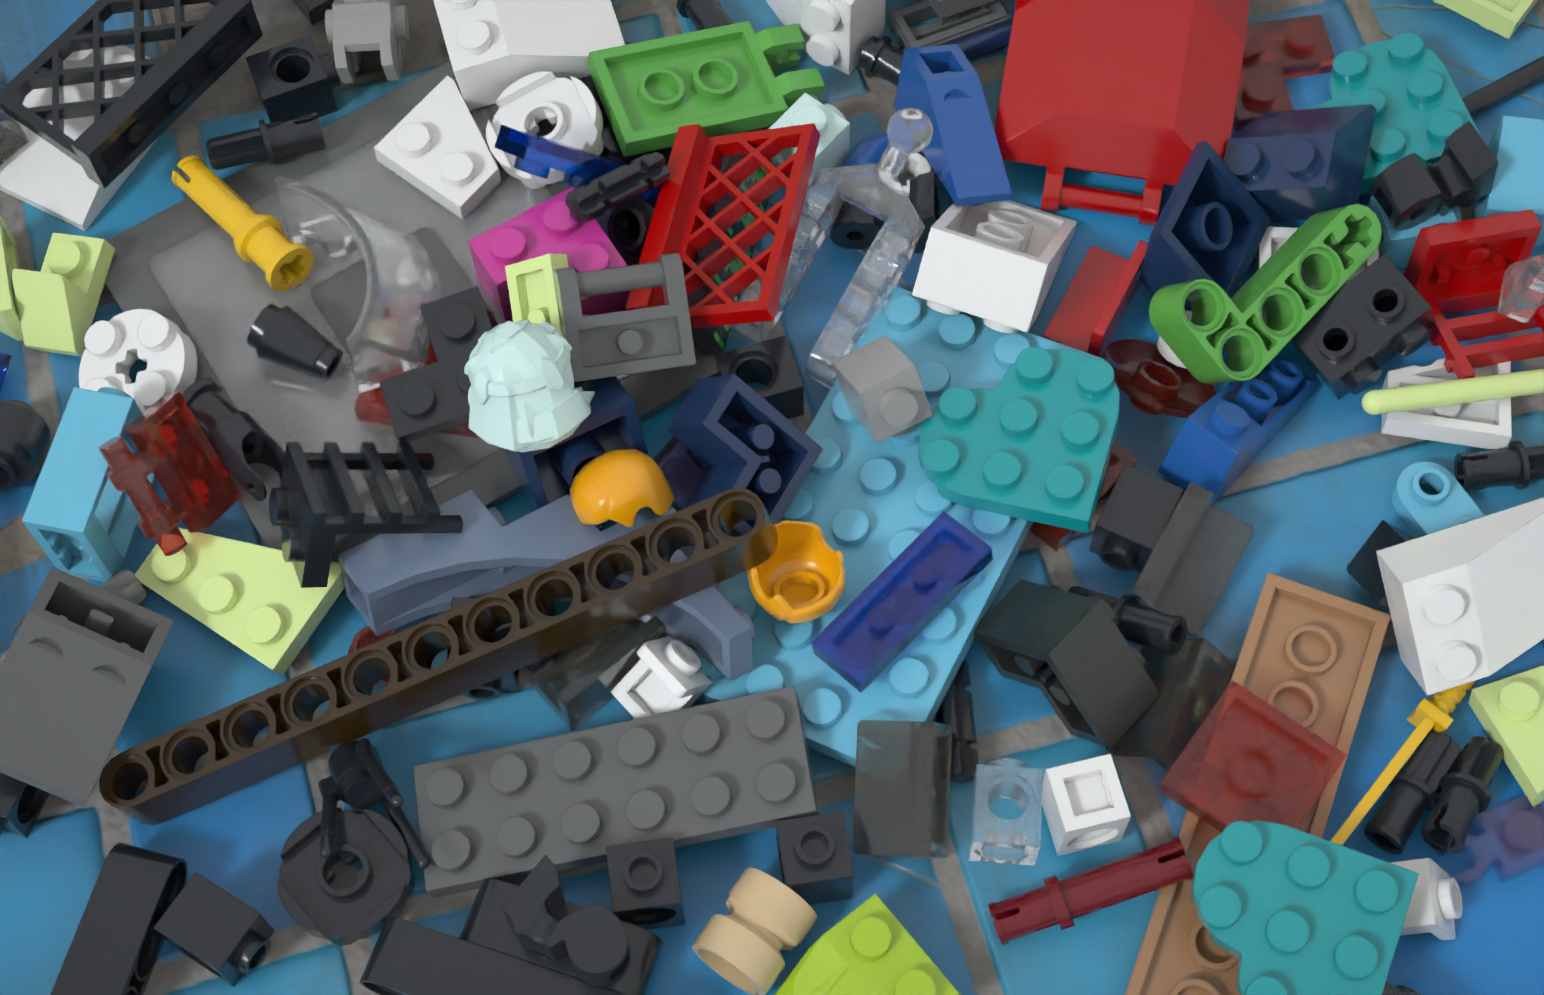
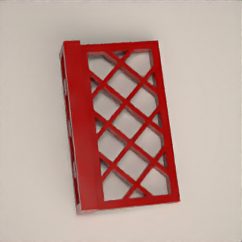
[625,123,820,329]

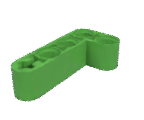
[1149,204,1382,384]

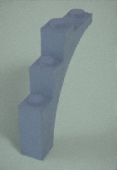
[337,490,756,681]

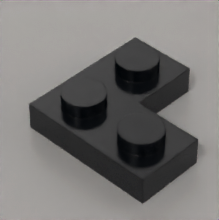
[379,286,493,442]

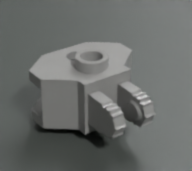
[325,0,410,83]

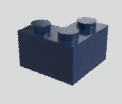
[666,373,823,537]

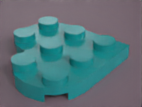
[1302,33,1482,195]
[918,347,1120,533]
[1191,820,1419,995]

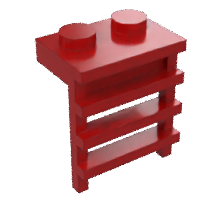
[1404,209,1544,379]

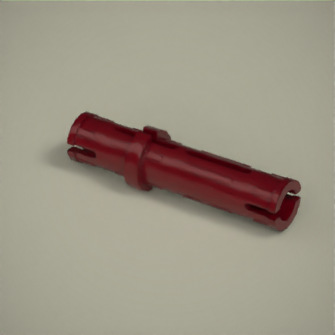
[988,837,1193,945]

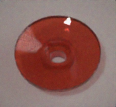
[1102,339,1216,418]

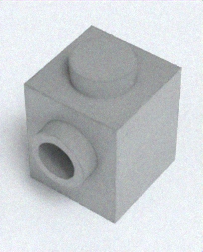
[831,335,932,443]

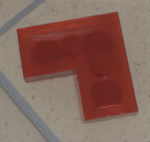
[1233,14,1335,133]

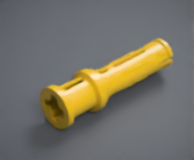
[171,155,314,292]

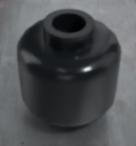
[0,400,51,491]

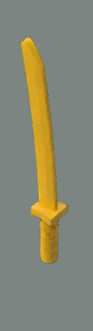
[1330,680,1477,845]

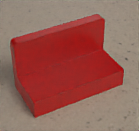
[1043,240,1148,358]

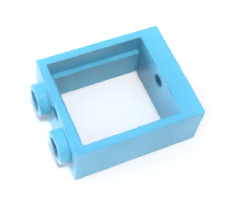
[22,387,165,582]

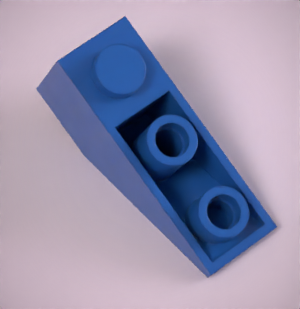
[894,44,1012,206]
[1158,355,1319,507]

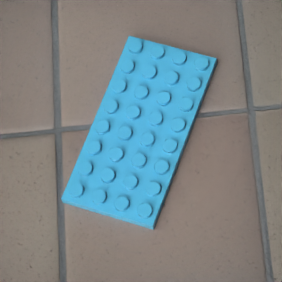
[686,284,1109,786]

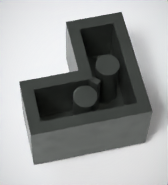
[974,579,1161,748]

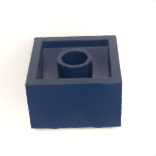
[1223,104,1377,221]
[1139,141,1271,311]
[504,376,649,512]

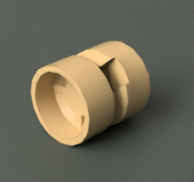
[692,867,817,995]

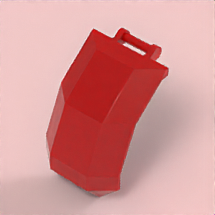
[994,0,1250,226]

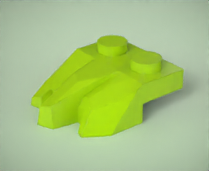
[774,893,960,995]

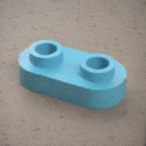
[1391,462,1485,538]

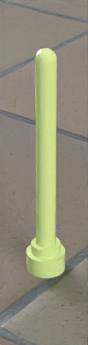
[1362,368,1544,415]

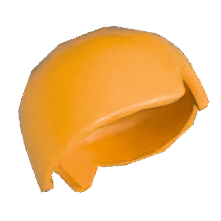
[570,449,675,527]
[747,520,845,624]

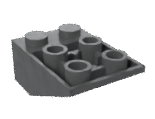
[0,567,174,807]

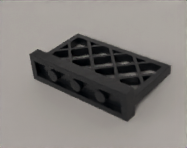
[0,0,263,189]

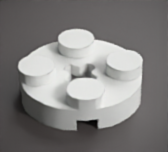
[486,71,604,189]
[79,309,197,428]

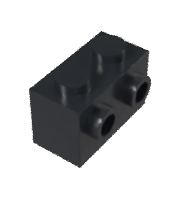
[1291,254,1436,400]

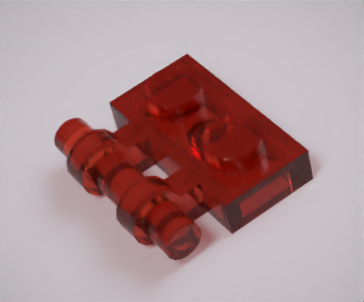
[99,392,242,556]

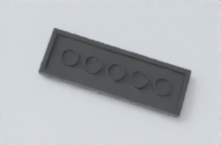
[413,686,819,898]

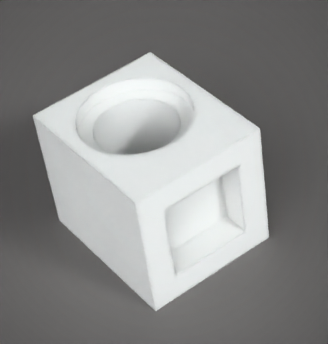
[1039,754,1131,856]

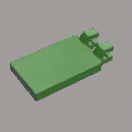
[587,21,825,157]

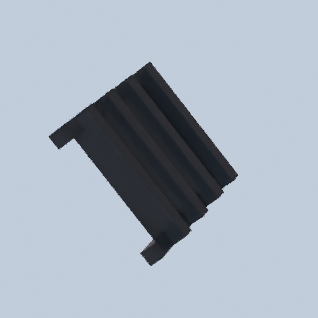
[269,442,463,588]

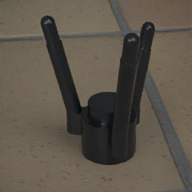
[318,738,430,869]

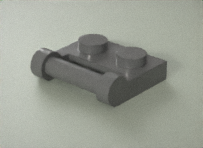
[554,252,696,382]

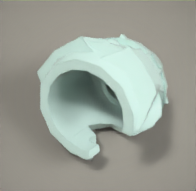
[464,319,595,452]

